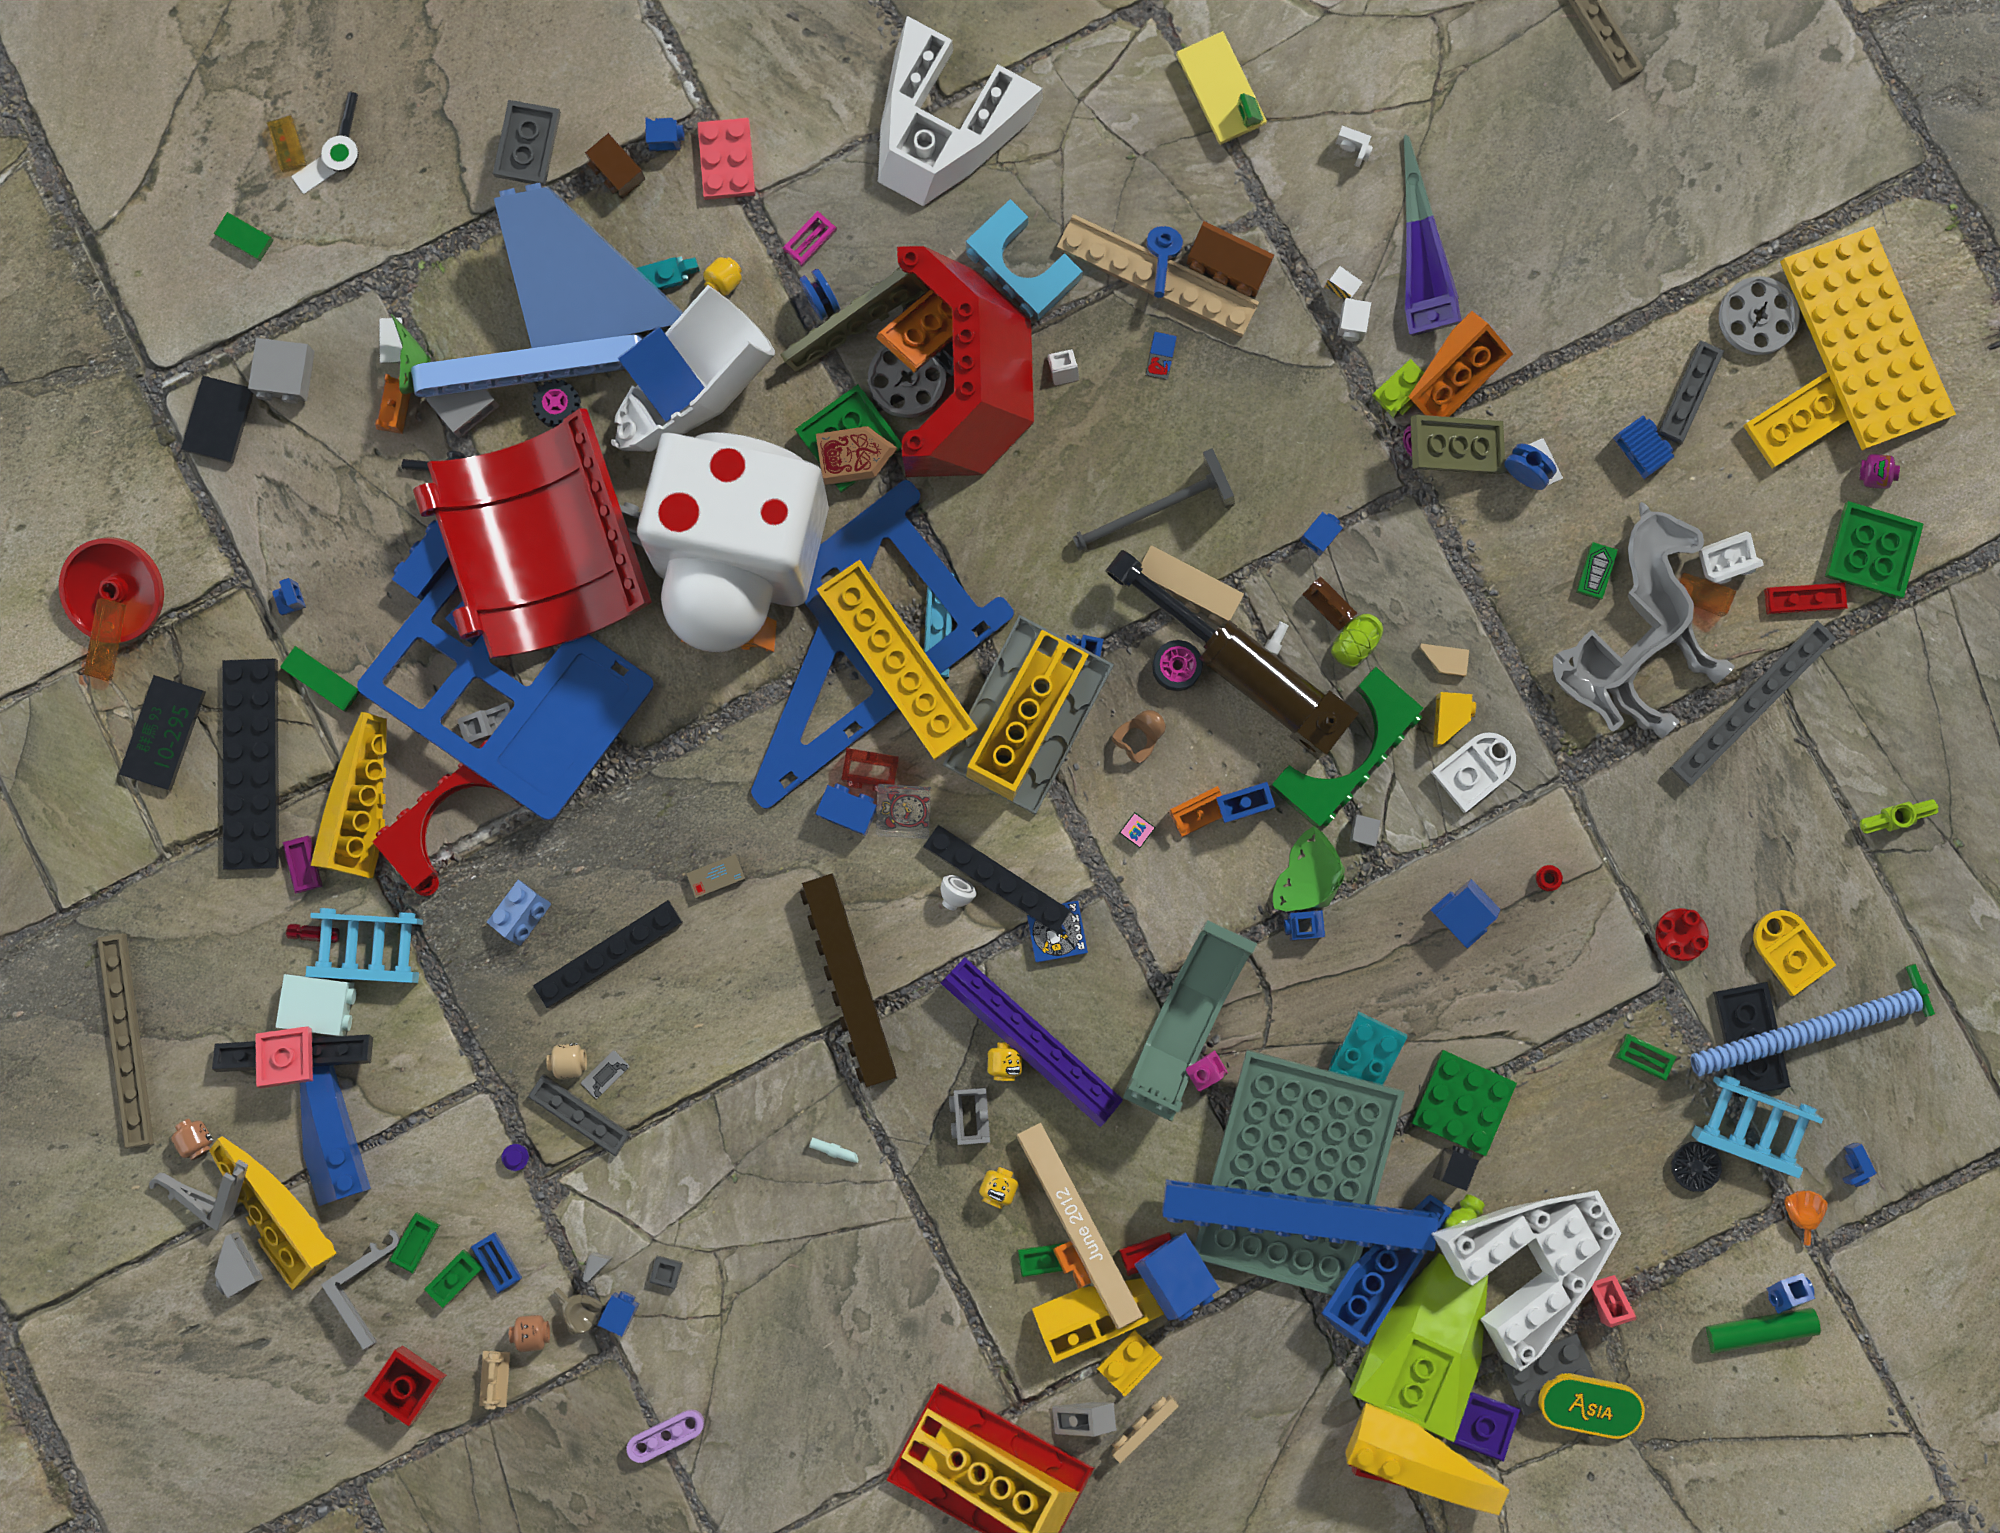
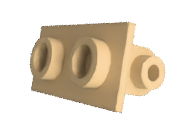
[479,1351,510,1409]

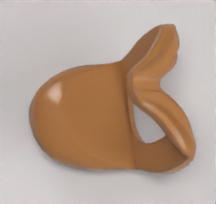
[1112,710,1166,763]

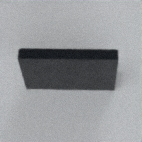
[181,375,254,464]

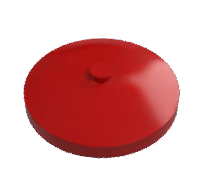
[59,537,164,643]

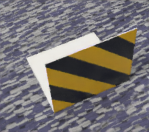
[1325,266,1363,300]

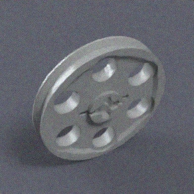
[1719,276,1799,355]
[868,346,946,418]

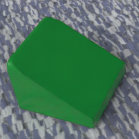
[1237,93,1263,127]

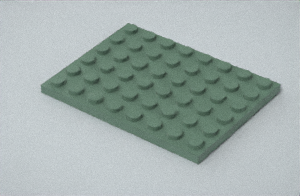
[1194,1049,1405,1295]

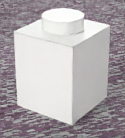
[1337,298,1371,341]

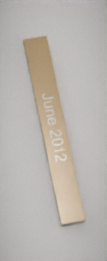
[1016,1123,1143,1330]

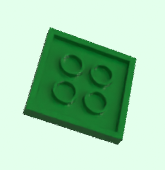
[795,384,902,493]
[1824,501,1924,599]
[1411,1050,1517,1157]

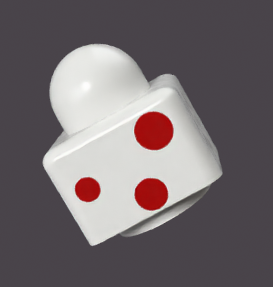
[637,433,829,652]

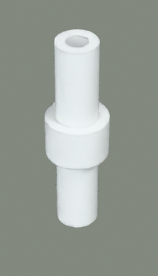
[1264,621,1289,655]

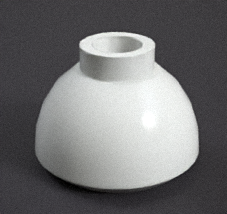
[940,875,976,911]

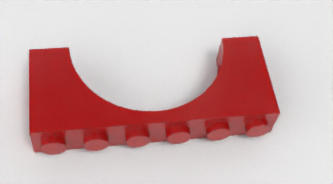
[372,740,521,892]

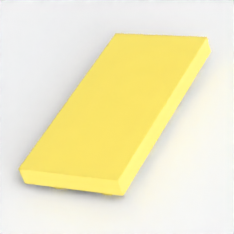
[1176,31,1267,145]

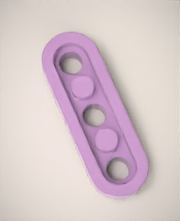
[627,1409,704,1463]

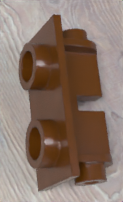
[1302,576,1357,631]

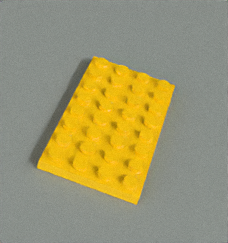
[1780,226,1956,451]

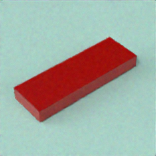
[1764,583,1848,615]

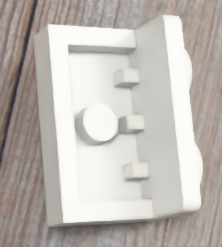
[1698,531,1764,584]

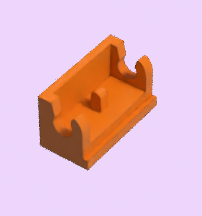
[375,374,411,434]
[1169,786,1222,837]

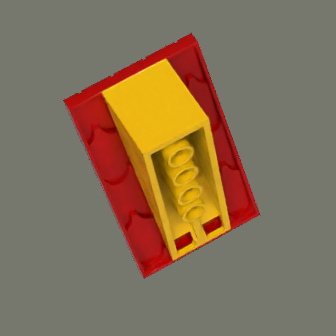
[887,1383,1095,1533]

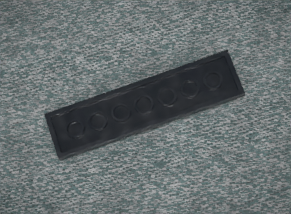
[222,658,279,870]

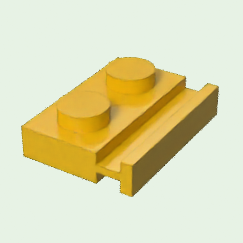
[1097,1329,1163,1397]

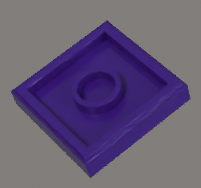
[1451,1391,1520,1462]

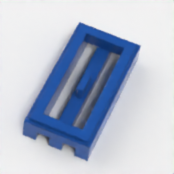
[471,1232,522,1293]

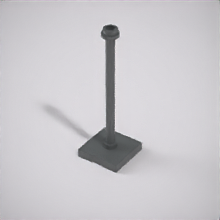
[1073,448,1235,551]

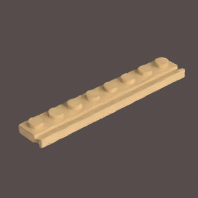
[1057,214,1259,337]

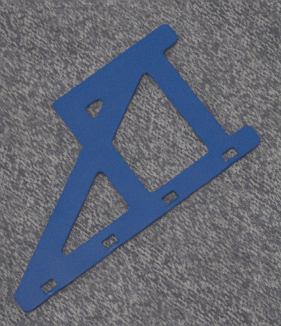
[751,480,1014,809]

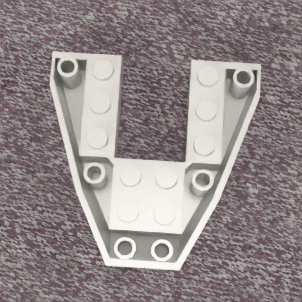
[878,16,1043,206]
[1432,1190,1621,1371]

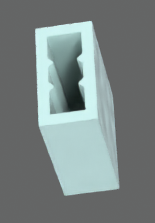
[275,974,356,1036]

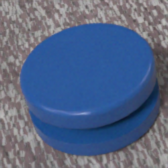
[799,269,840,321]
[1504,443,1557,490]

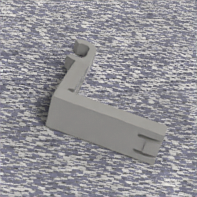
[149,1160,248,1231]
[321,1229,400,1350]

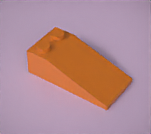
[1409,311,1513,417]

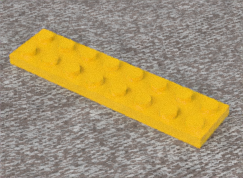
[817,559,979,760]

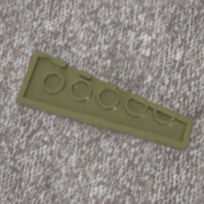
[780,268,930,372]

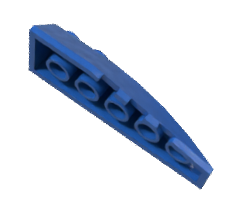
[1321,1194,1453,1348]

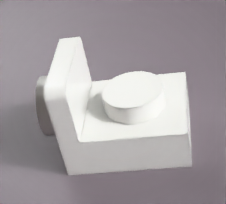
[1335,126,1373,167]

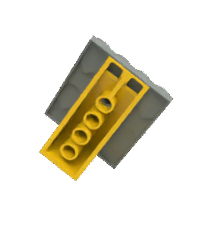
[943,615,1114,815]

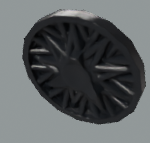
[1671,1142,1722,1192]

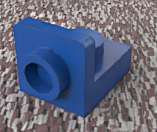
[272,578,306,615]
[1842,1143,1877,1187]

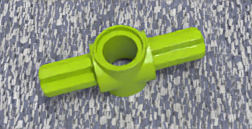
[1860,799,1939,834]

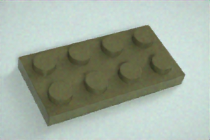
[1411,415,1506,474]

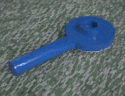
[1146,226,1183,298]

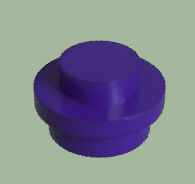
[502,1144,529,1171]

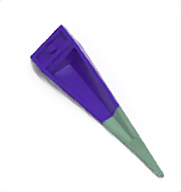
[1404,134,1462,336]

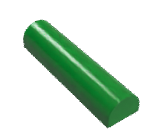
[1705,1308,1821,1354]

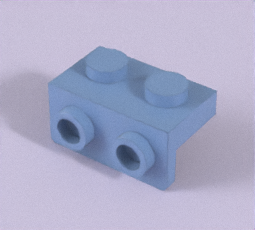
[487,880,551,946]

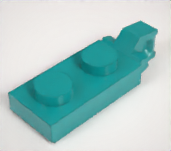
[636,256,700,291]

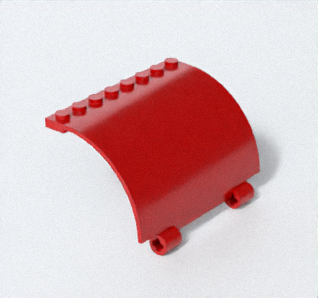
[413,408,652,659]

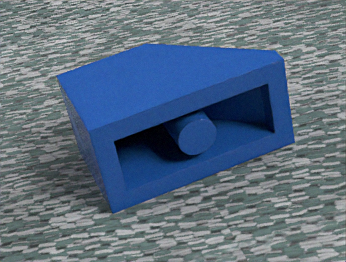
[1216,782,1275,823]

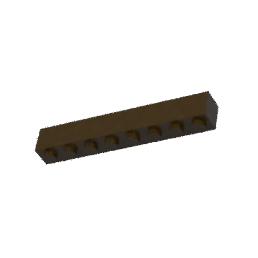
[799,873,898,1087]

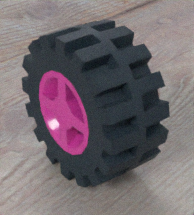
[532,379,582,428]

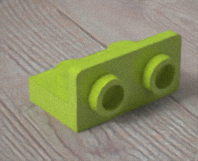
[1372,359,1424,418]

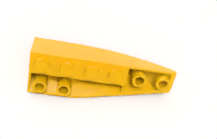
[1032,1278,1164,1363]

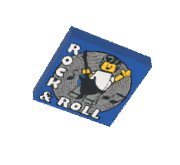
[1027,901,1088,963]

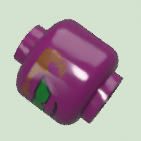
[1859,454,1900,489]

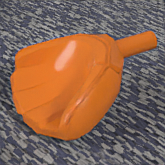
[1785,1190,1828,1246]

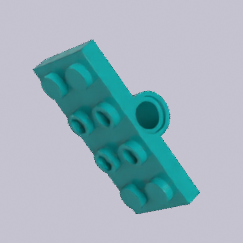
[1328,1011,1407,1085]

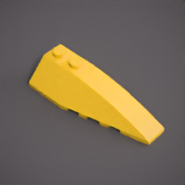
[209,1136,337,1290]

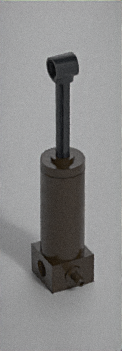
[1105,550,1359,759]

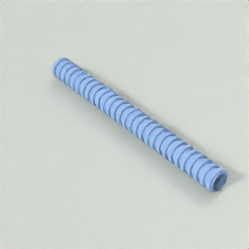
[1691,988,1923,1077]

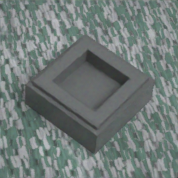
[649,1255,683,1289]

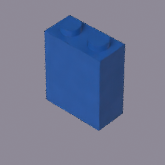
[1134,1233,1220,1321]

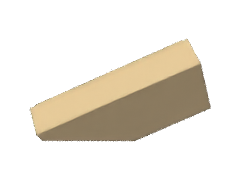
[1419,644,1469,677]

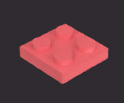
[256,1026,313,1088]

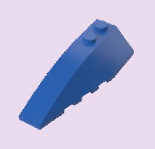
[300,1036,371,1206]

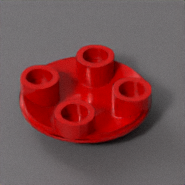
[1655,908,1709,961]

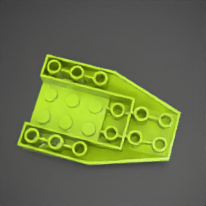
[1349,1253,1488,1442]

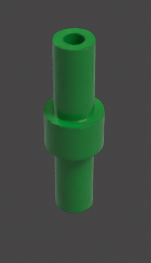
[1905,963,1935,1017]

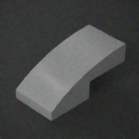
[457,702,513,744]

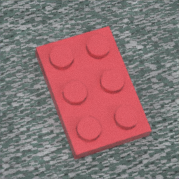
[698,118,756,200]

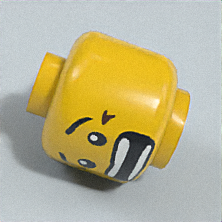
[987,1042,1022,1081]
[979,1167,1018,1209]

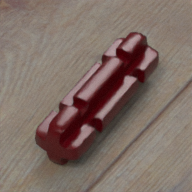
[286,924,340,943]

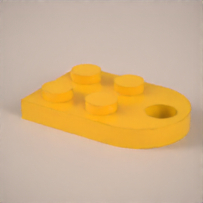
[1753,910,1836,996]

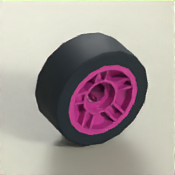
[1152,640,1203,692]

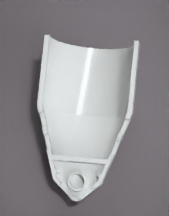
[611,285,775,452]

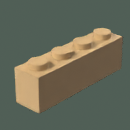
[1141,545,1244,626]

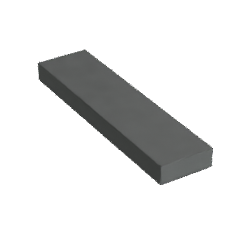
[1658,340,1724,445]
[528,1074,632,1157]

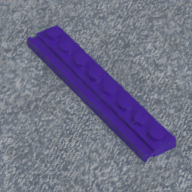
[941,957,1123,1127]

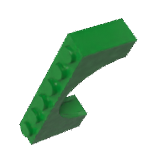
[1269,667,1423,828]

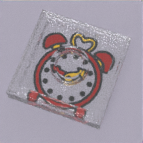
[876,784,931,839]

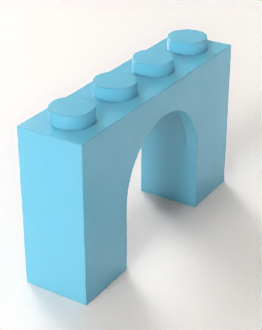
[966,199,1083,321]

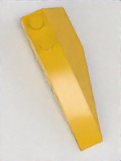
[311,712,387,879]
[1345,1403,1509,1515]

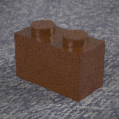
[585,133,645,199]

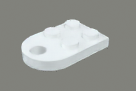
[1431,733,1516,813]

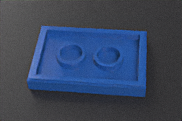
[618,327,705,422]

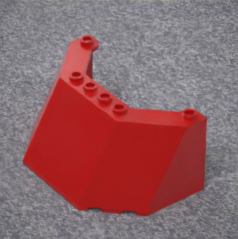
[897,246,1034,477]

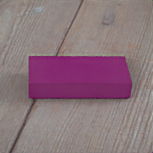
[282,836,323,894]

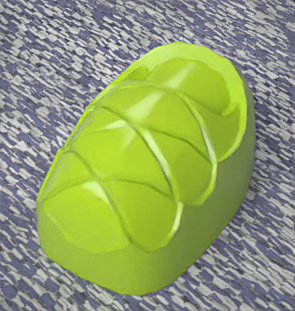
[1331,614,1383,669]

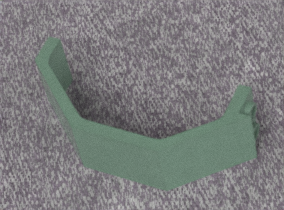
[1123,920,1257,1121]

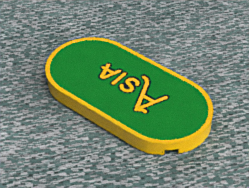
[1538,1373,1645,1439]

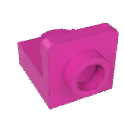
[1186,1050,1228,1091]

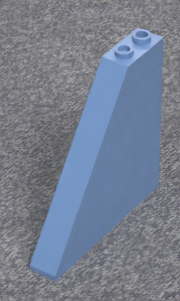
[494,183,683,348]

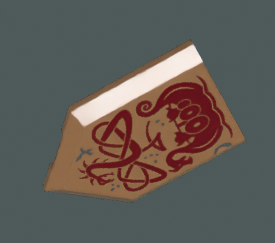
[816,426,897,486]

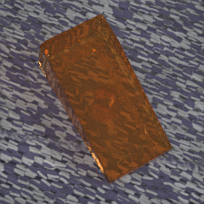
[1680,573,1736,617]

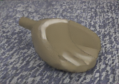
[553,1287,603,1334]

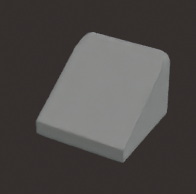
[1350,815,1381,847]
[583,1252,613,1282]

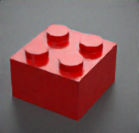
[364,1345,447,1427]

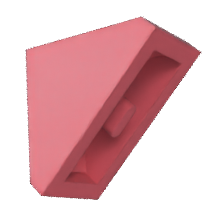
[1590,1275,1636,1328]

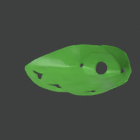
[391,314,431,394]
[1273,826,1345,912]

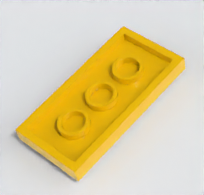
[1743,372,1848,469]

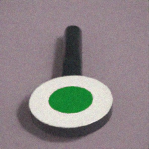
[321,92,359,172]

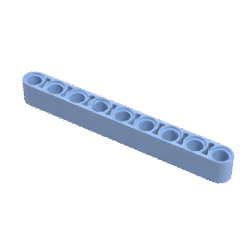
[411,334,644,397]

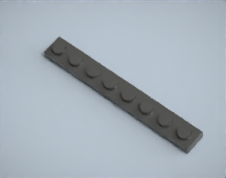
[1670,620,1837,787]

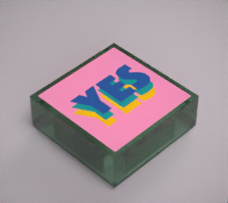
[1119,812,1156,849]

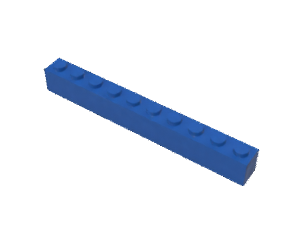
[1162,1179,1439,1254]

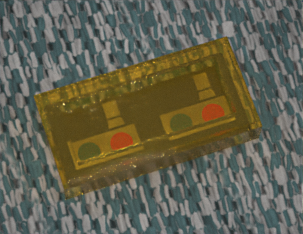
[266,115,307,173]

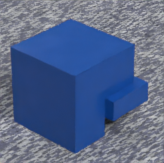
[1431,879,1501,949]

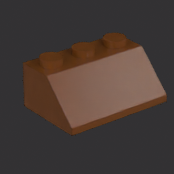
[1186,221,1274,297]

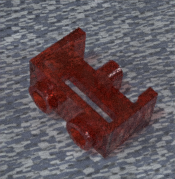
[841,748,900,793]

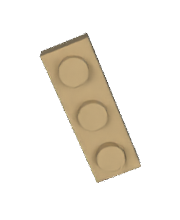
[1111,1394,1179,1463]

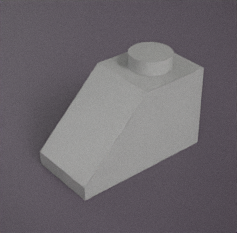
[214,1232,264,1298]
[1052,1402,1116,1437]

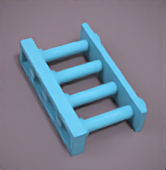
[305,908,423,983]
[1692,1075,1823,1178]

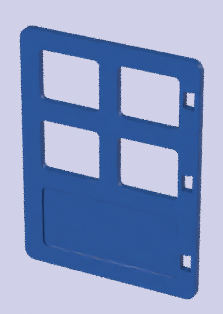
[357,565,653,821]

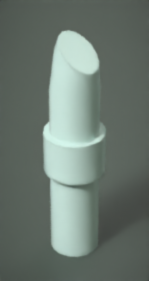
[809,1137,858,1163]

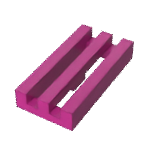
[783,211,837,267]

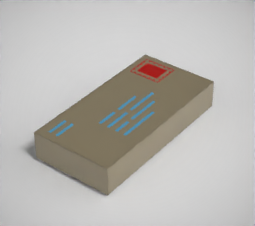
[686,854,746,898]

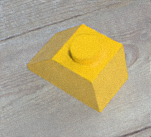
[1433,692,1476,747]

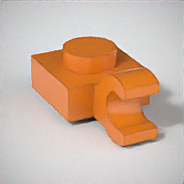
[1053,1241,1091,1289]

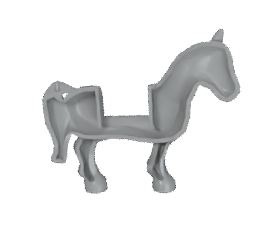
[1553,502,1735,739]

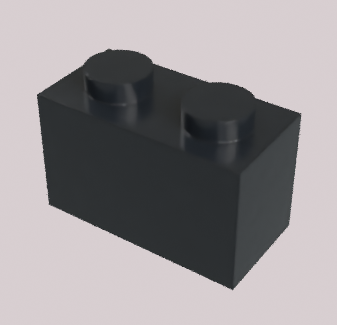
[1433,1145,1479,1191]

